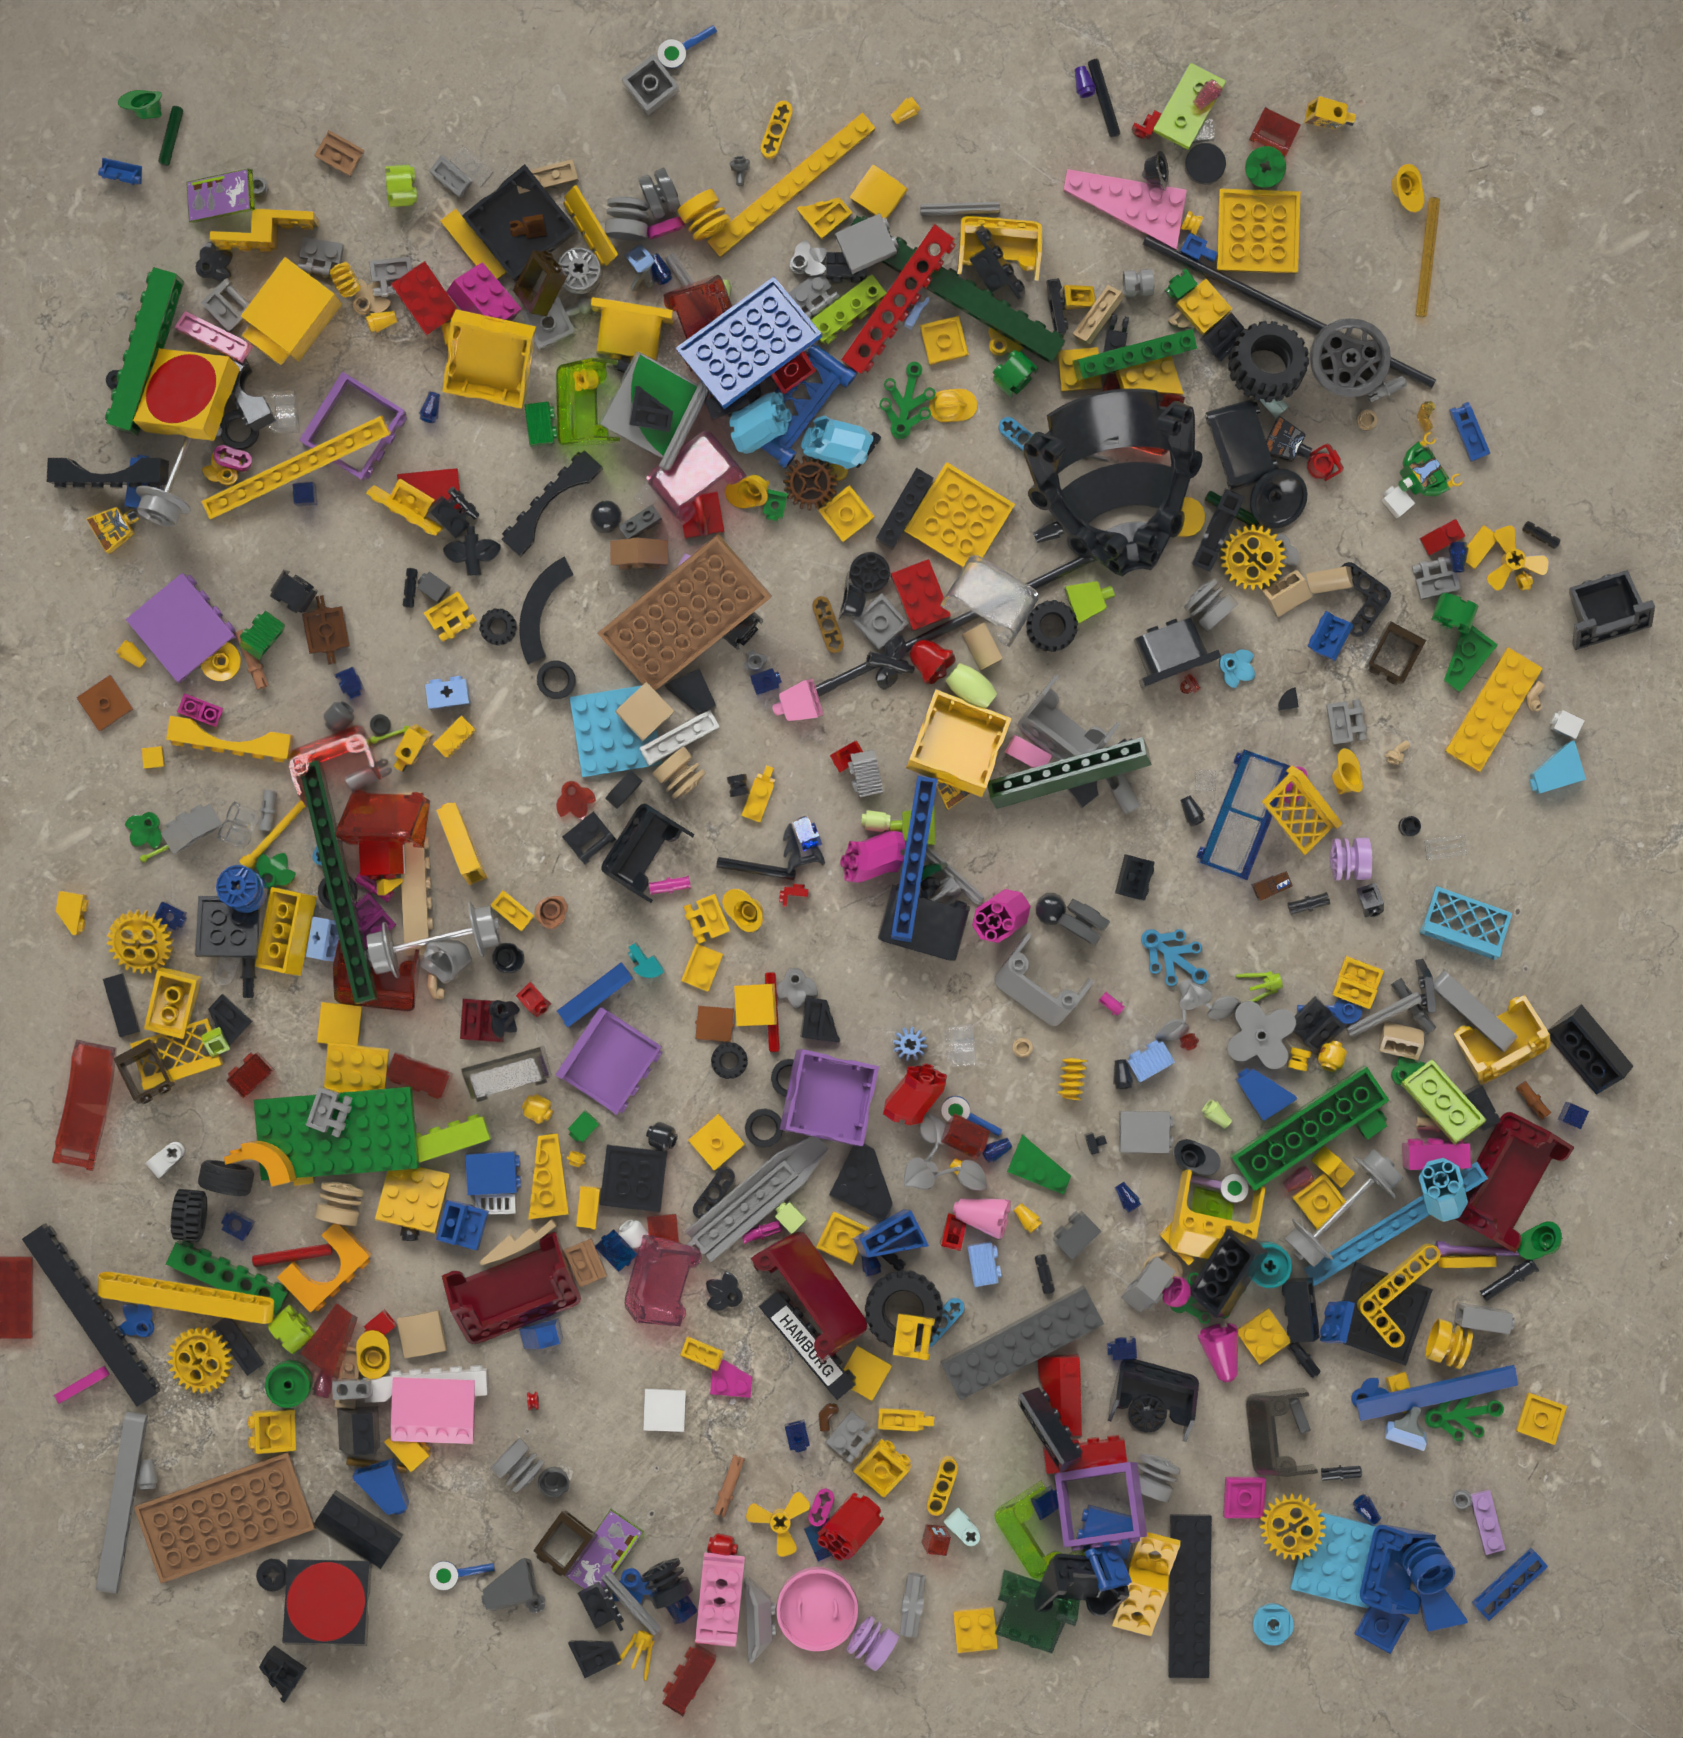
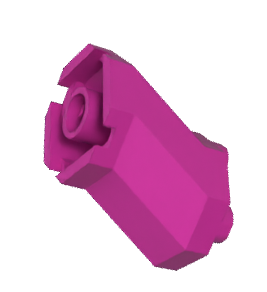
[840,831,905,883]
[972,889,1031,943]

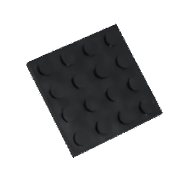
[1342,1261,1433,1366]

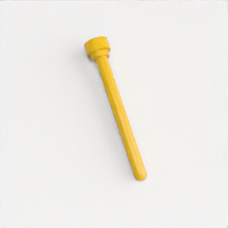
[239,796,307,870]

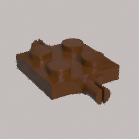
[302,595,350,665]

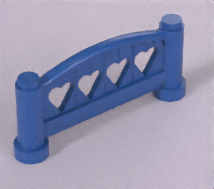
[760,344,858,469]

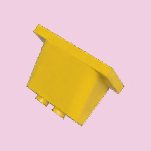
[591,297,674,362]

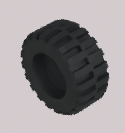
[1228,321,1309,403]
[865,1270,943,1348]

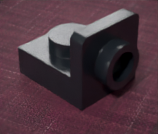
[1357,883,1384,917]

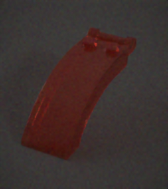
[52,1039,117,1171]

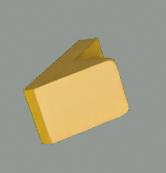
[1311,1146,1355,1188]

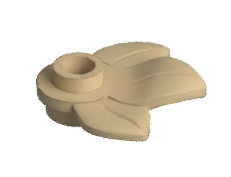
[353,279,391,315]

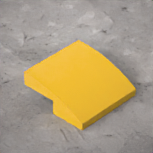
[850,165,908,219]
[1332,956,1384,1009]

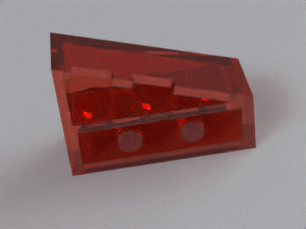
[386,1052,454,1099]
[300,1303,358,1379]
[662,1643,717,1717]

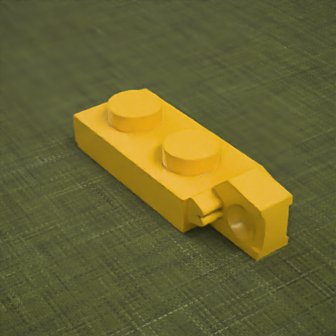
[741,765,775,822]
[878,1408,935,1431]

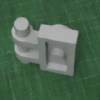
[298,237,344,278]
[369,257,412,297]
[788,274,840,320]
[1412,556,1460,599]
[1326,699,1367,744]
[306,1086,353,1137]
[826,1410,878,1464]

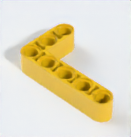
[1357,1243,1441,1347]

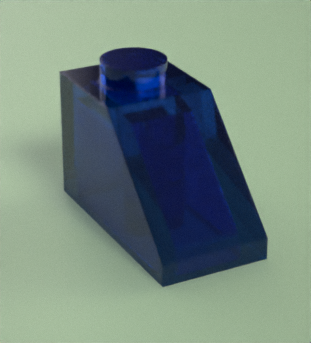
[1029,1485,1059,1520]

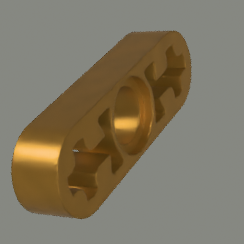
[812,596,844,653]

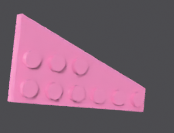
[1063,169,1187,250]

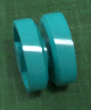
[1252,1241,1292,1288]

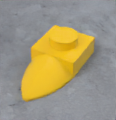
[1385,1371,1410,1414]

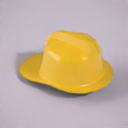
[1391,164,1425,212]
[929,389,978,422]
[725,475,769,508]
[1332,748,1363,794]
[722,889,763,932]
[356,1330,390,1379]

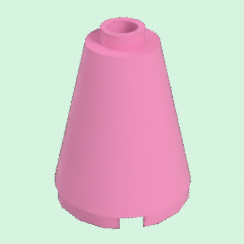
[953,1199,1011,1239]

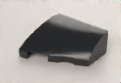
[665,669,716,714]
[259,1645,307,1703]

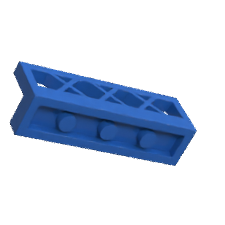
[557,962,633,1028]
[1472,1548,1548,1621]

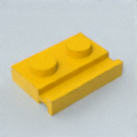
[681,943,723,992]

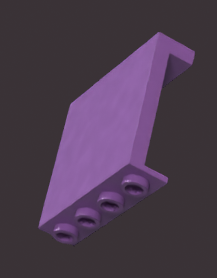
[126,573,237,683]
[555,1006,663,1115]

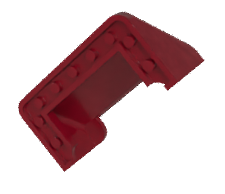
[1455,1112,1574,1253]
[441,1232,581,1344]
[750,1232,868,1363]

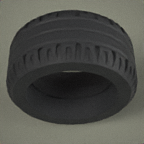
[198,1160,254,1196]

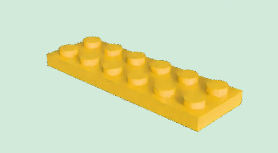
[1445,647,1543,772]

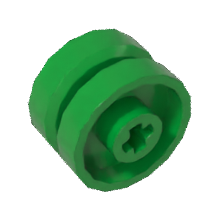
[265,1359,313,1408]

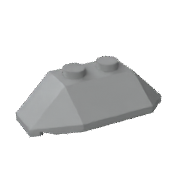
[745,1577,776,1663]

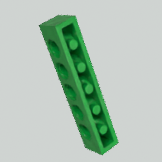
[1072,329,1198,380]
[165,1240,290,1316]

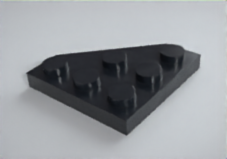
[829,1144,893,1221]

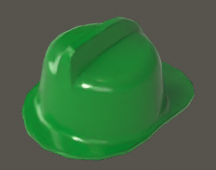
[118,90,162,119]
[1517,1221,1563,1260]

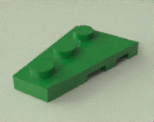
[1444,625,1498,693]
[1007,1134,1071,1195]

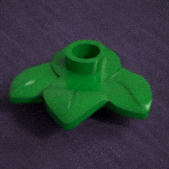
[125,812,162,849]
[256,853,296,889]
[1391,1056,1425,1085]

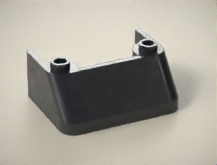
[601,803,695,903]
[1107,1357,1199,1442]

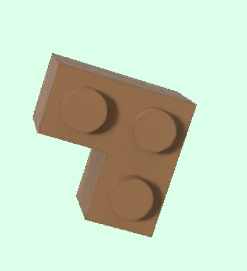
[610,538,668,570]

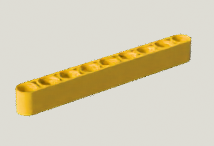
[98,1272,274,1324]

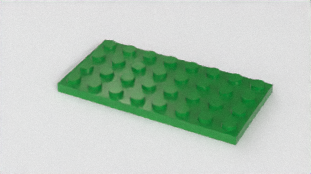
[253,1086,420,1181]

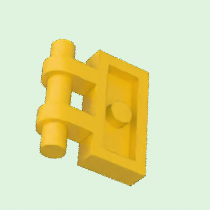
[424,591,477,642]
[683,893,730,944]

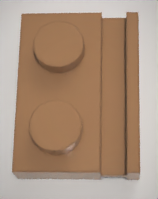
[314,130,365,177]
[564,1238,607,1287]

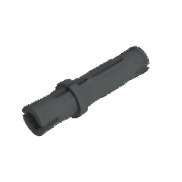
[1391,978,1436,1035]

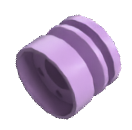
[1330,838,1372,880]
[846,1615,899,1671]

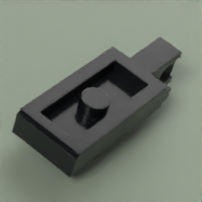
[1046,278,1068,336]

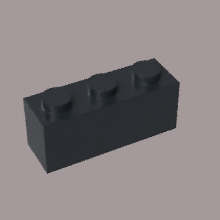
[1282,1277,1320,1343]

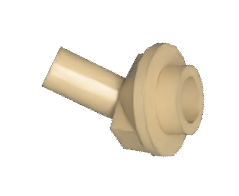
[1384,741,1410,765]

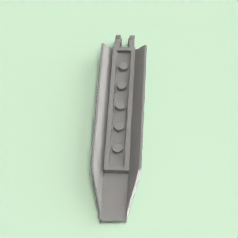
[680,1136,828,1263]

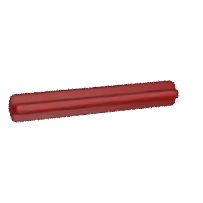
[765,972,780,1052]
[252,1243,333,1267]

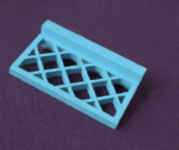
[1419,886,1512,960]

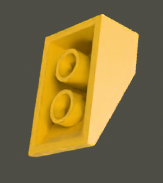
[144,967,202,1039]

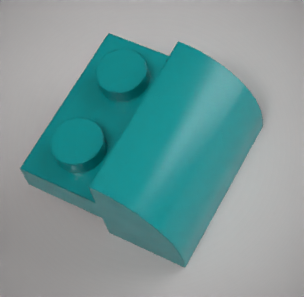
[628,942,666,978]

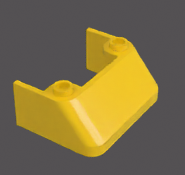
[957,216,1042,281]

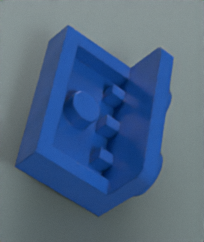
[1308,611,1353,661]

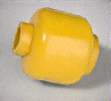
[1318,1041,1347,1072]
[522,1094,553,1124]

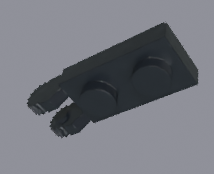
[1103,314,1129,373]

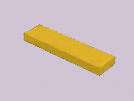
[440,208,507,280]

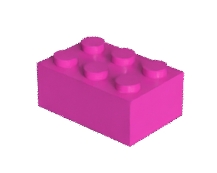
[446,262,521,321]
[1402,1138,1471,1170]

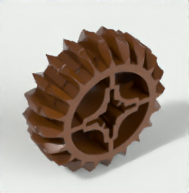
[783,456,838,511]

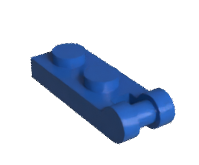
[1449,402,1490,462]

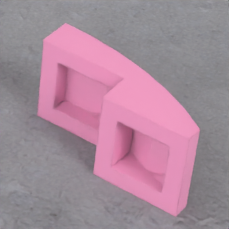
[1005,735,1052,768]

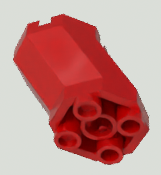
[883,1063,947,1125]
[817,1493,884,1561]

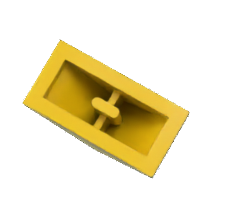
[1062,285,1095,310]

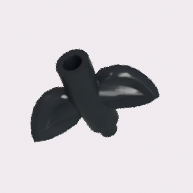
[443,526,501,576]
[866,635,915,690]

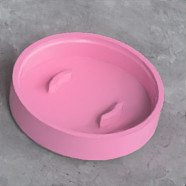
[777,1567,858,1651]

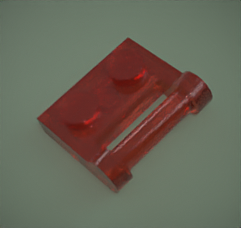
[1249,107,1301,157]

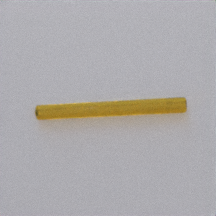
[1415,197,1440,318]

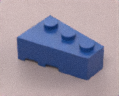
[852,1209,929,1257]

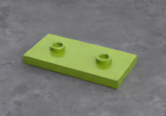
[1153,63,1226,150]
[1401,1059,1486,1145]

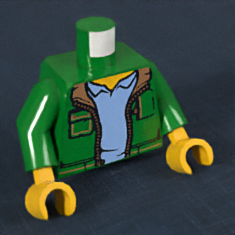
[1398,432,1463,497]

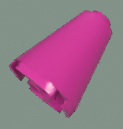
[1198,1323,1238,1382]

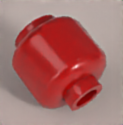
[707,1533,738,1556]

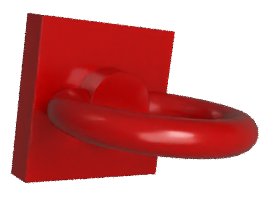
[678,488,725,539]

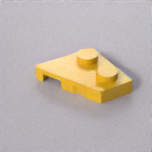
[797,197,853,240]

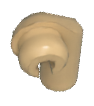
[1526,681,1545,711]
[427,972,445,1000]

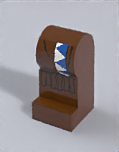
[1251,871,1293,901]

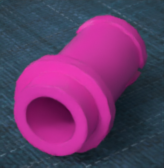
[1098,991,1125,1016]

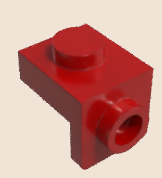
[830,740,863,773]
[779,883,809,907]

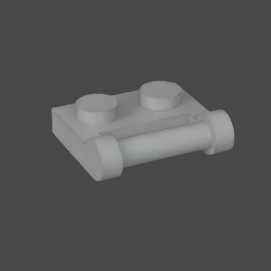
[201,278,249,333]

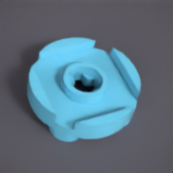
[1252,1603,1294,1645]

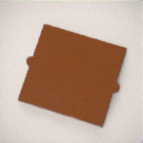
[695,1005,734,1042]

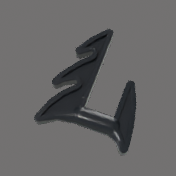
[783,823,825,874]

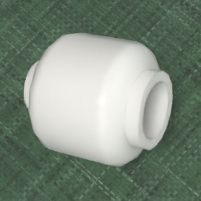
[618,1220,649,1251]

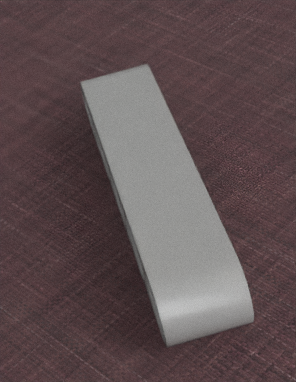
[1433,971,1518,1052]

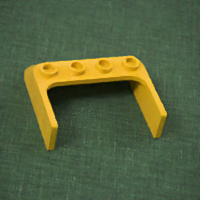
[1169,1170,1266,1259]

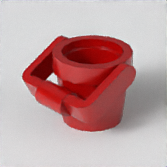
[1307,443,1344,482]

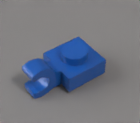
[1180,233,1218,263]

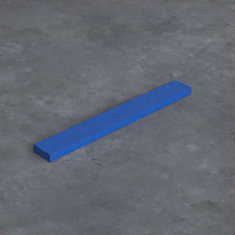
[1356,1365,1518,1421]

